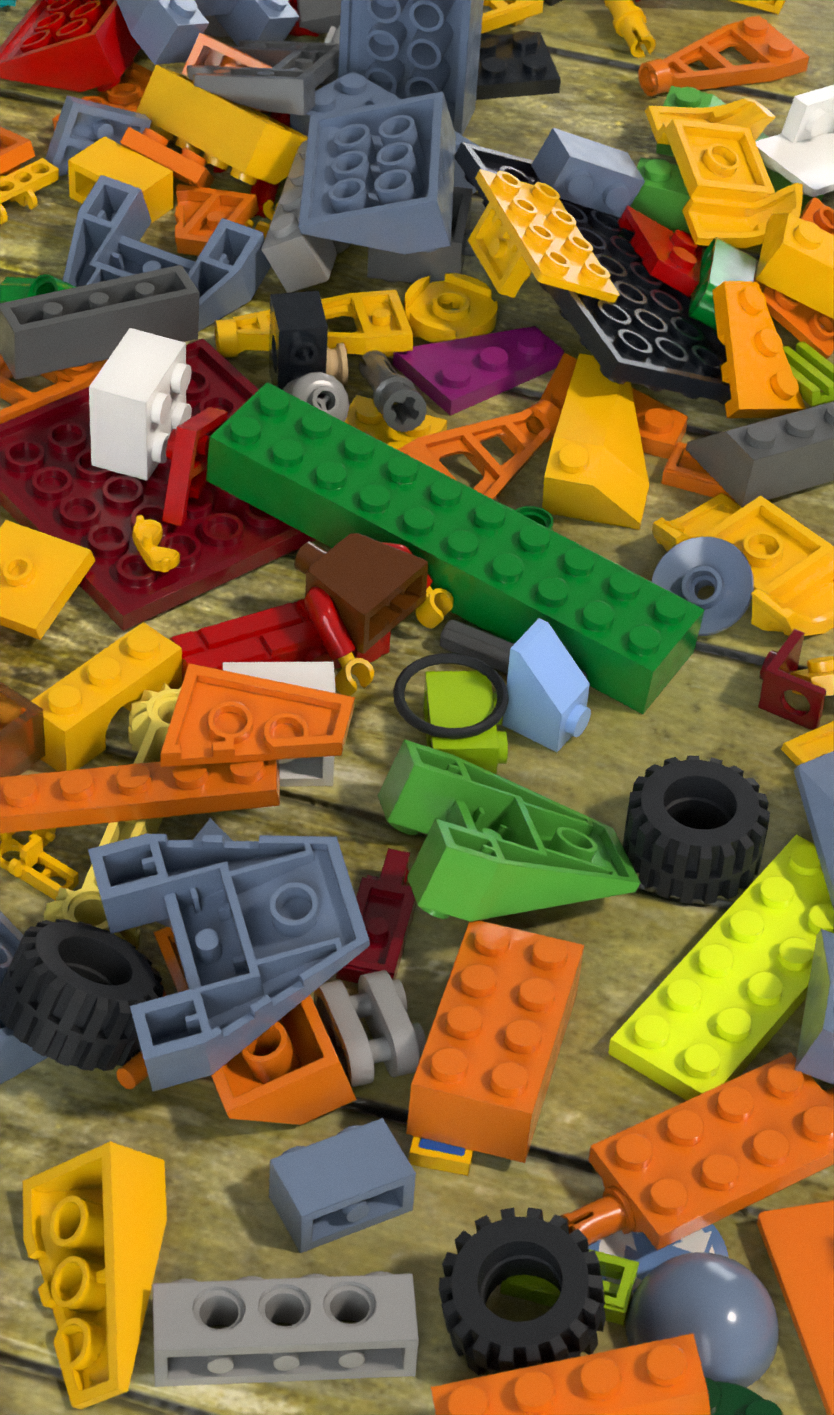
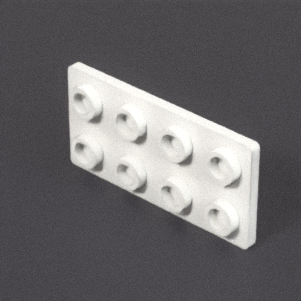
[755,85,834,197]

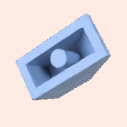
[502,618,591,752]

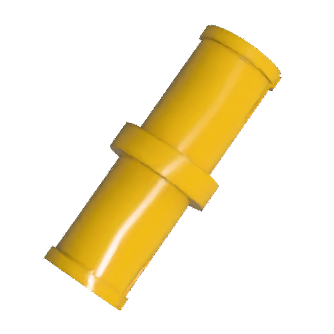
[604,0,656,58]

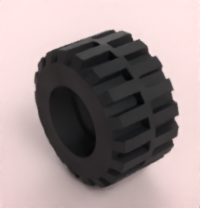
[623,755,770,904]
[0,919,164,1071]
[439,1207,606,1376]

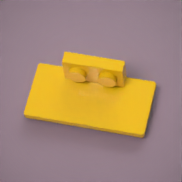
[467,169,619,303]

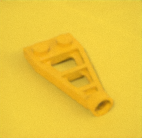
[214,289,413,358]

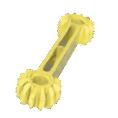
[43,683,182,950]

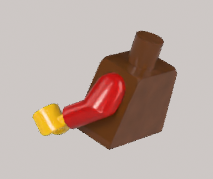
[294,533,454,696]

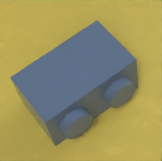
[531,128,645,217]
[269,1118,416,1253]

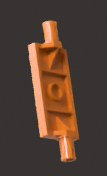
[560,1052,834,1251]

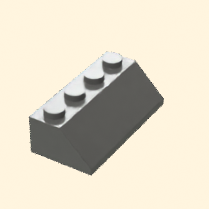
[686,401,834,507]

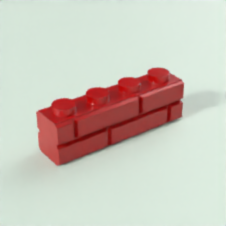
[170,598,391,683]

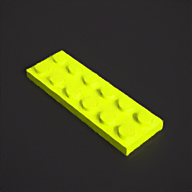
[608,834,834,1101]

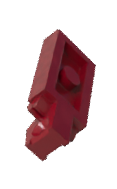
[336,848,417,983]

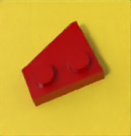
[618,205,702,297]

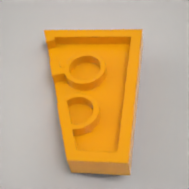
[712,281,806,418]

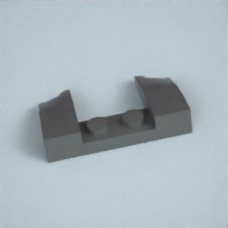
[187,40,339,116]

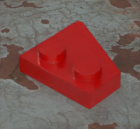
[162,407,228,526]

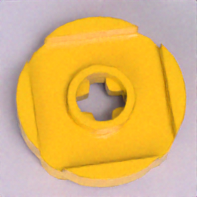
[404,273,498,343]

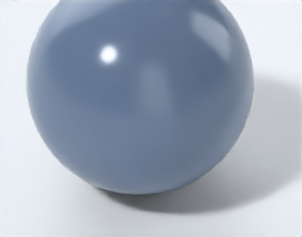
[626,1252,779,1388]

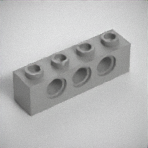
[153,1271,419,1387]

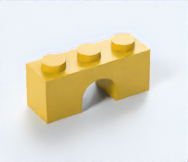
[26,622,182,771]

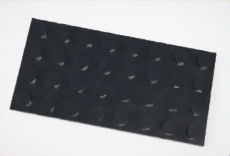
[454,142,731,405]

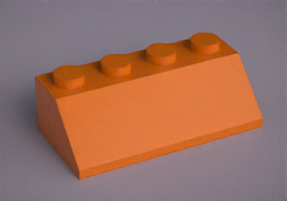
[154,927,357,1125]

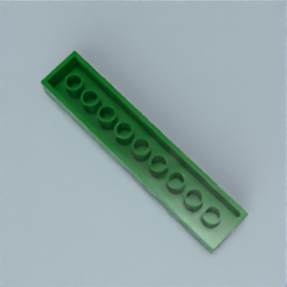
[206,382,705,714]

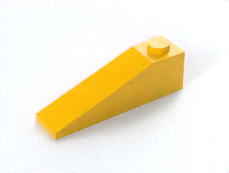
[542,353,649,530]

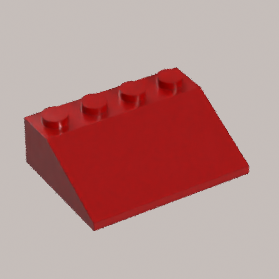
[0,0,142,92]

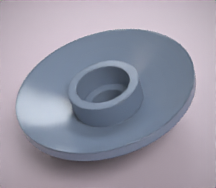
[651,537,754,636]

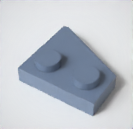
[45,96,152,183]

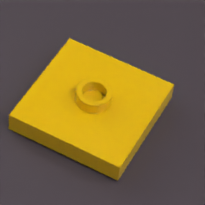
[0,520,95,640]

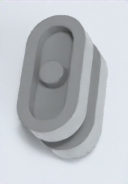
[314,970,426,1088]

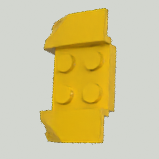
[645,98,803,248]
[652,493,834,636]

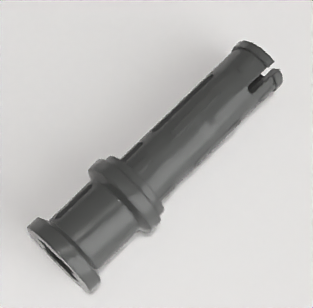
[358,350,427,432]

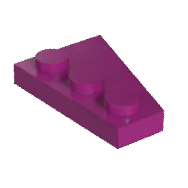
[393,326,564,416]

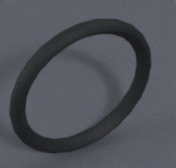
[393,653,509,739]

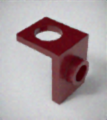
[758,629,826,730]

